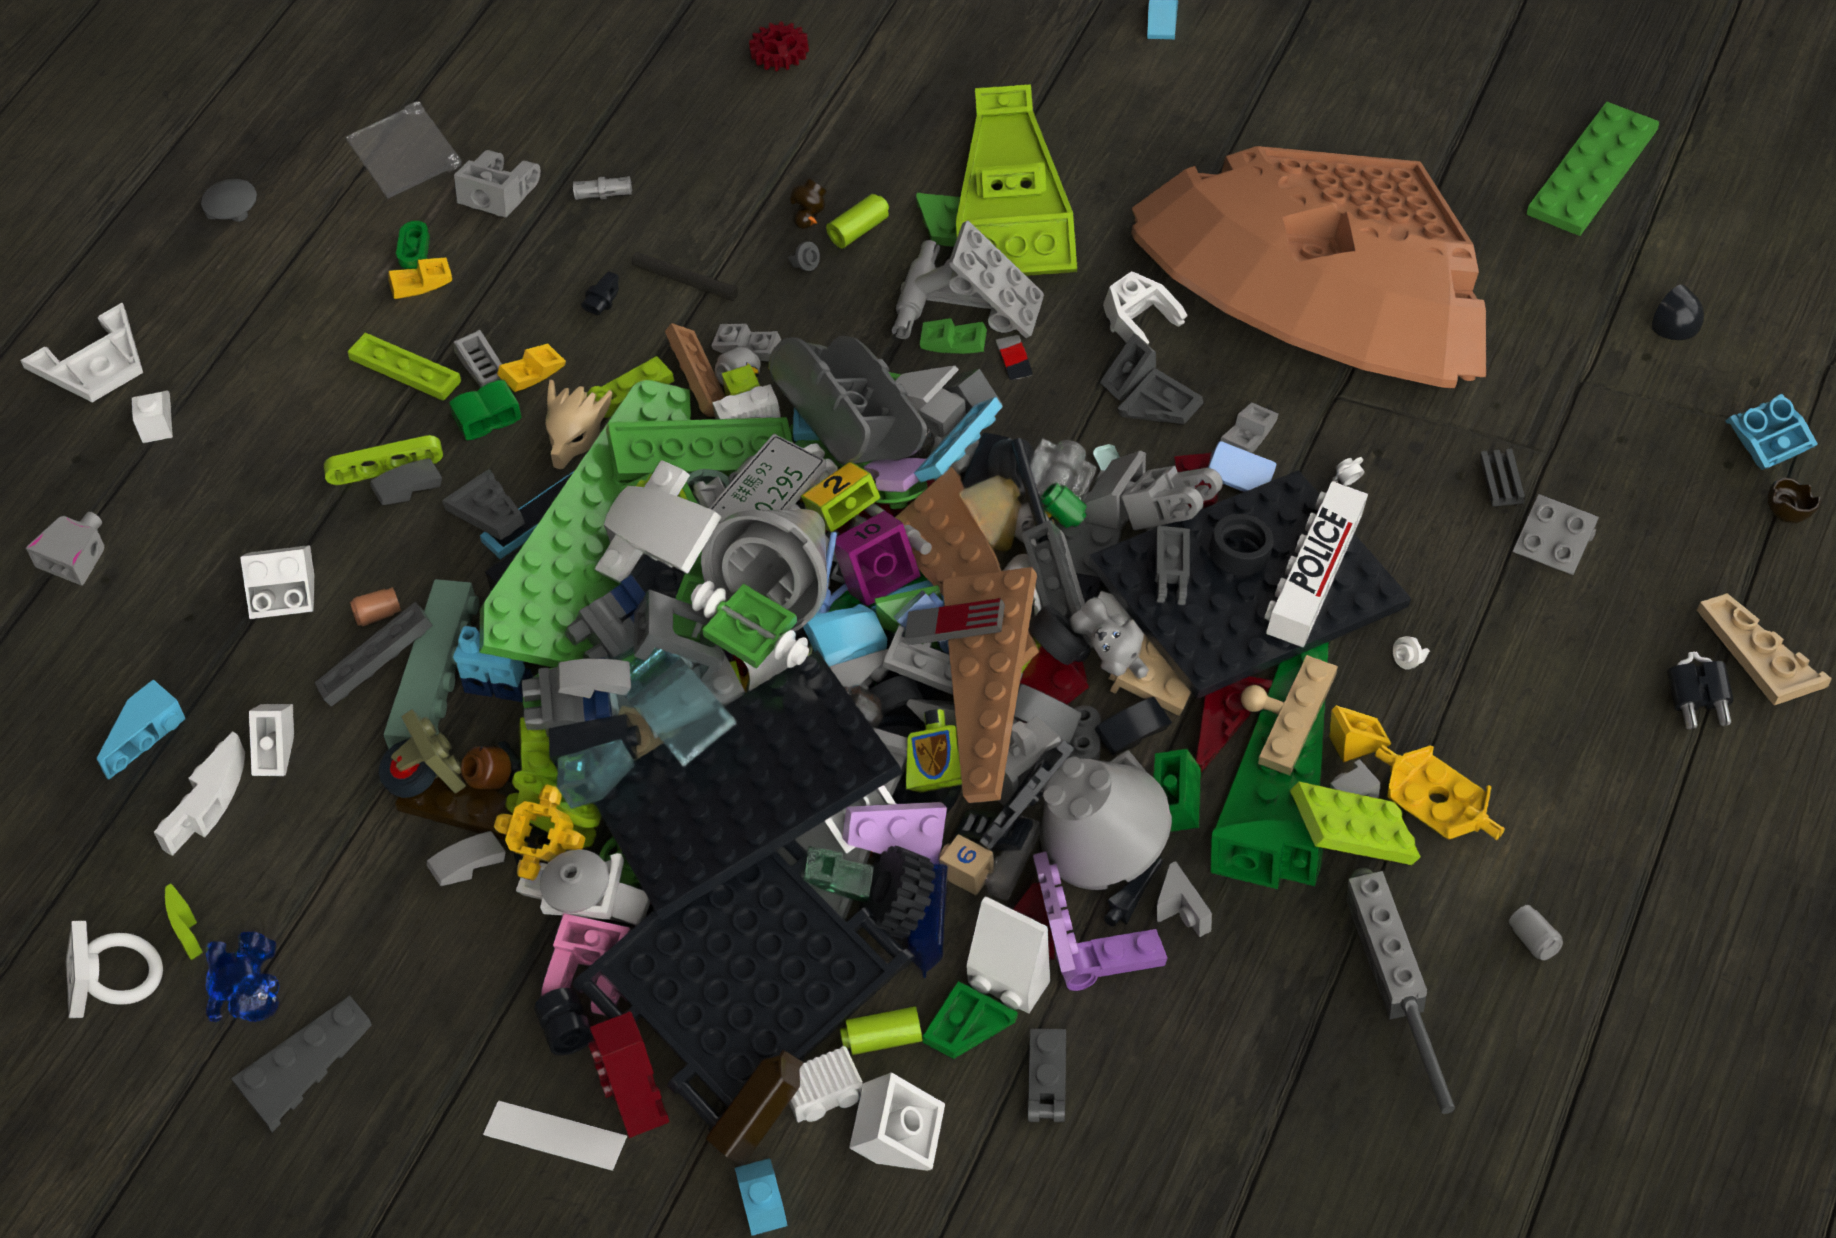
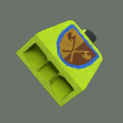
[906,709,962,793]

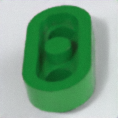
[396,221,430,269]

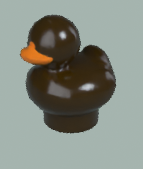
[790,179,827,229]

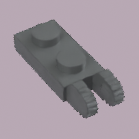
[1155,525,1190,605]

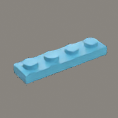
[914,397,1003,483]

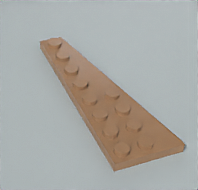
[943,567,1037,803]

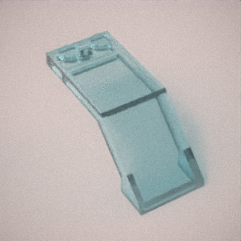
[623,647,737,766]

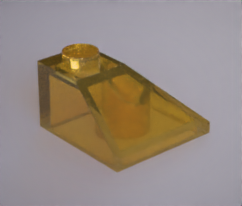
[959,475,1022,552]

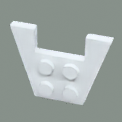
[20,303,143,402]

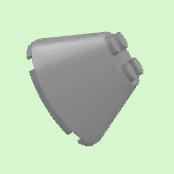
[1040,757,1172,890]

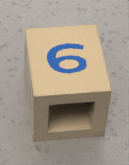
[938,834,995,895]

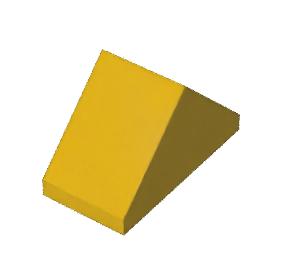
[1329,705,1391,762]

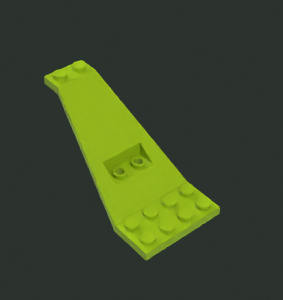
[956,84,1077,276]

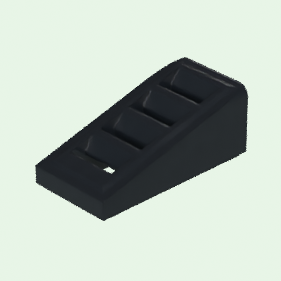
[955,810,1034,851]

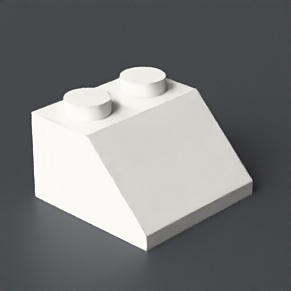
[849,1073,945,1171]

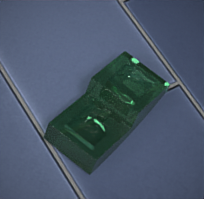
[803,846,874,902]

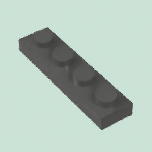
[315,602,433,707]

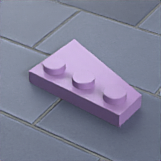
[842,802,947,870]

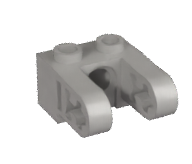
[454,150,541,217]
[1121,466,1223,531]

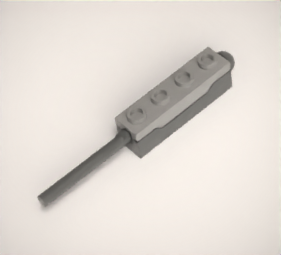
[1347,868,1455,1114]

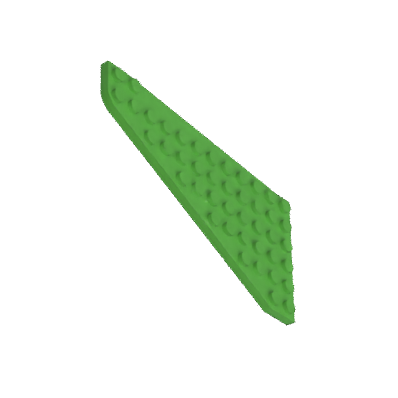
[479,380,691,690]

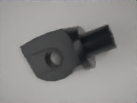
[581,271,619,315]

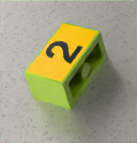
[801,462,881,532]

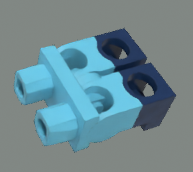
[453,626,533,702]

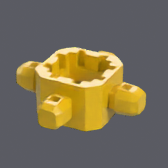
[494,784,585,881]

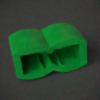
[449,380,522,440]

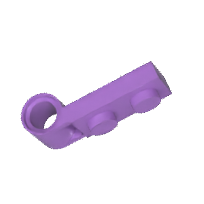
[1056,929,1168,991]

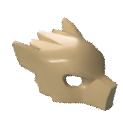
[545,380,612,469]

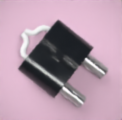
[1667,652,1734,729]

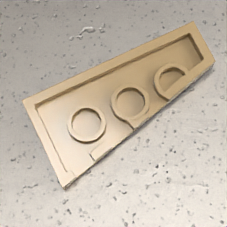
[1697,593,1832,705]

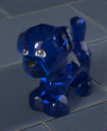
[205,932,279,1022]

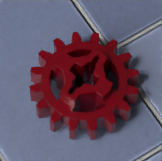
[749,21,809,71]

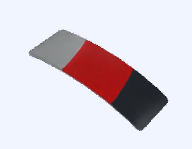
[996,335,1033,380]

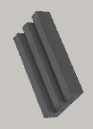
[1480,449,1525,507]

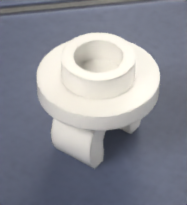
[1393,636,1430,669]

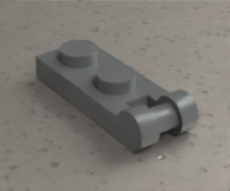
[1028,1029,1066,1122]

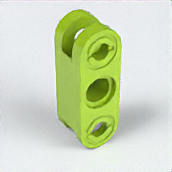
[505,771,602,848]

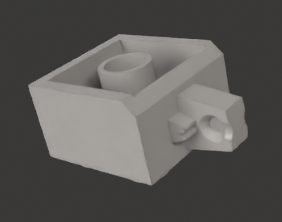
[998,716,1062,808]

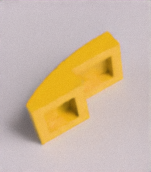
[388,257,452,299]
[497,344,566,392]

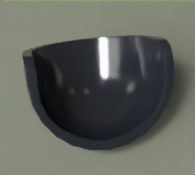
[1652,284,1704,340]

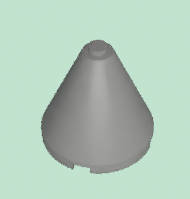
[701,509,827,631]

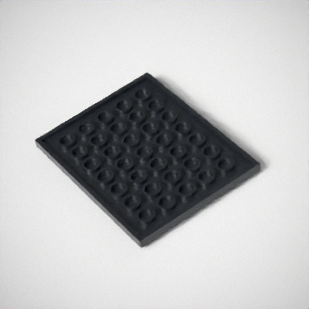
[1088,470,1411,699]
[587,650,903,920]

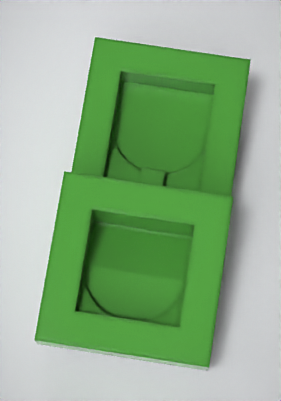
[920,318,987,354]

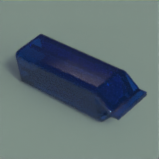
[908,864,948,978]

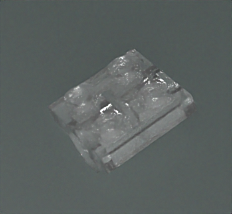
[1019,438,1097,500]

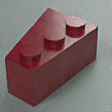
[588,1011,670,1138]

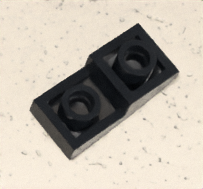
[1095,697,1172,755]

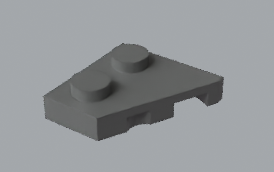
[1118,368,1203,424]

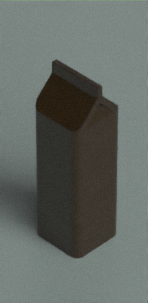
[705,1050,803,1166]

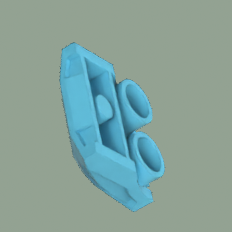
[1725,394,1818,470]
[803,604,887,667]

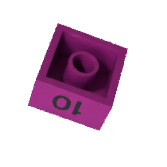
[834,511,921,606]

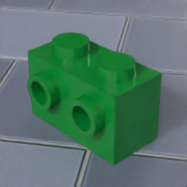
[1153,749,1201,832]

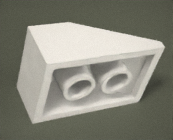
[967,896,1050,1014]

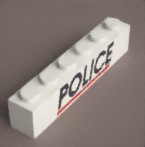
[1264,481,1368,648]

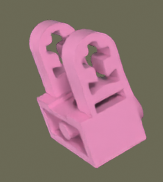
[542,913,631,1016]

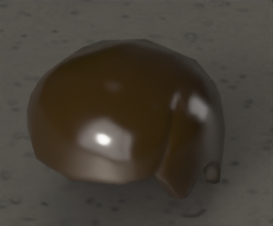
[1767,477,1821,523]

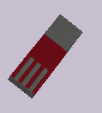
[904,598,1005,645]

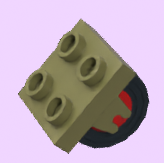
[378,709,466,798]

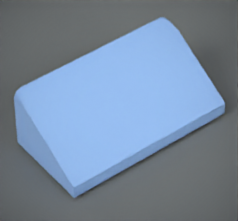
[1208,441,1276,492]

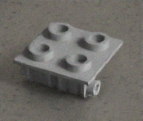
[1513,494,1599,575]

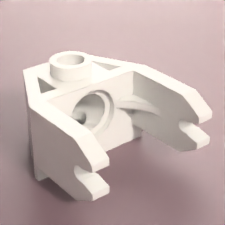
[1103,271,1187,344]

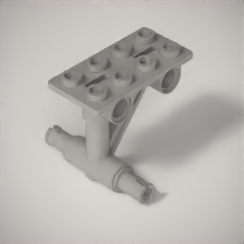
[892,221,1044,339]

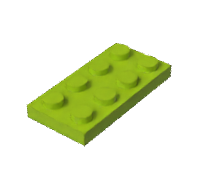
[1290,782,1421,865]

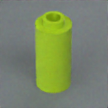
[826,194,889,248]
[840,1006,922,1055]

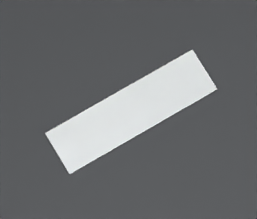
[483,1101,627,1171]

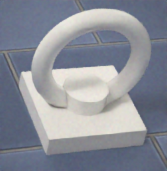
[66,921,163,1018]

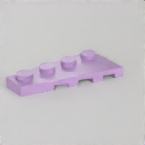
[1033,852,1079,972]

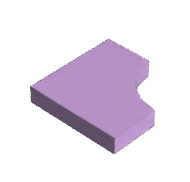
[864,458,926,492]

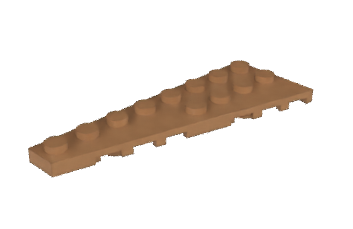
[895,467,1039,667]

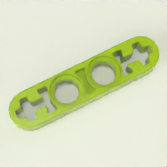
[324,435,443,485]

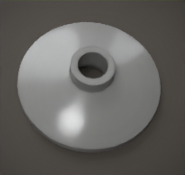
[540,849,609,913]

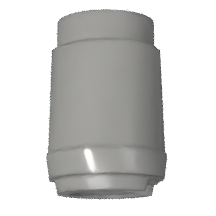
[1509,905,1563,960]

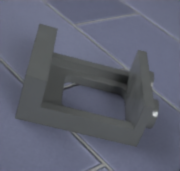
[634,589,724,682]

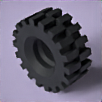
[859,845,935,940]

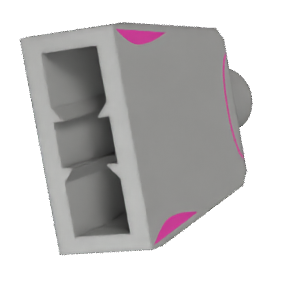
[26,512,104,586]

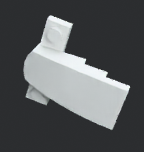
[595,460,722,583]

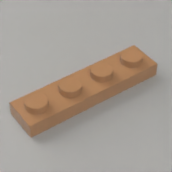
[665,323,725,417]

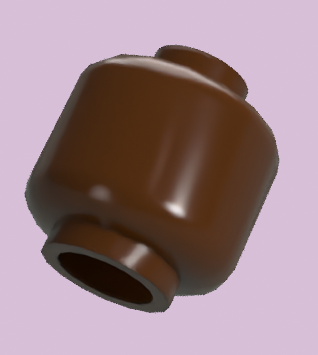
[461,746,511,790]

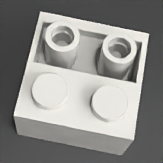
[240,545,315,619]

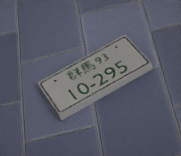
[708,434,826,525]

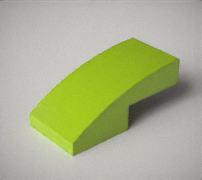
[165,883,203,960]

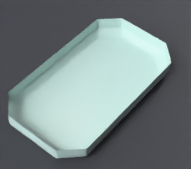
[1093,444,1120,471]

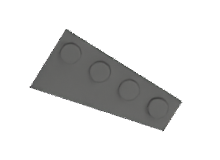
[231,996,372,1133]

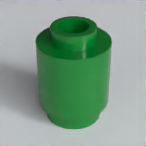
[1040,482,1087,528]

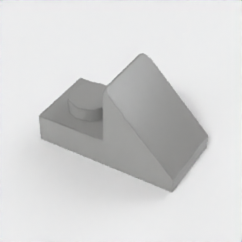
[1157,861,1212,937]

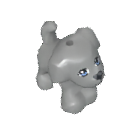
[1070,598,1149,679]

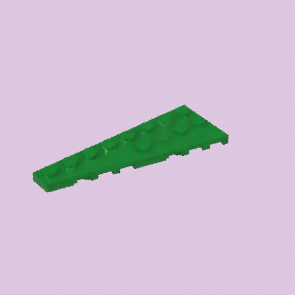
[1215,642,1329,829]

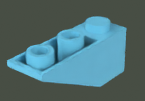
[97,680,186,780]

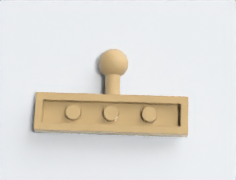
[1241,655,1338,776]

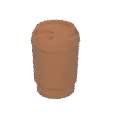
[350,587,401,627]

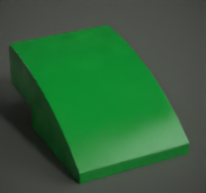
[1211,820,1323,889]

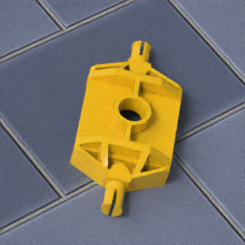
[1375,745,1505,840]

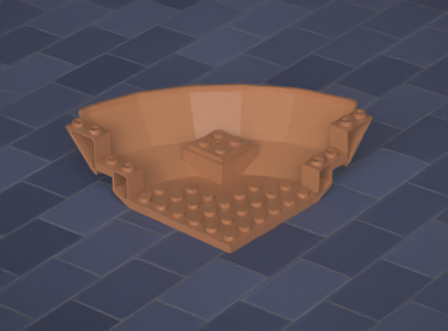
[1131,146,1486,388]

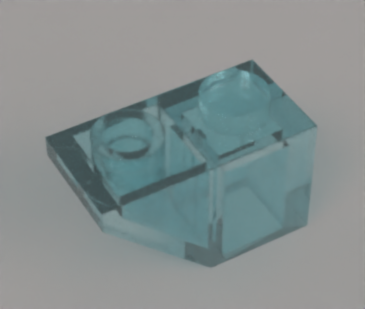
[557,739,634,809]

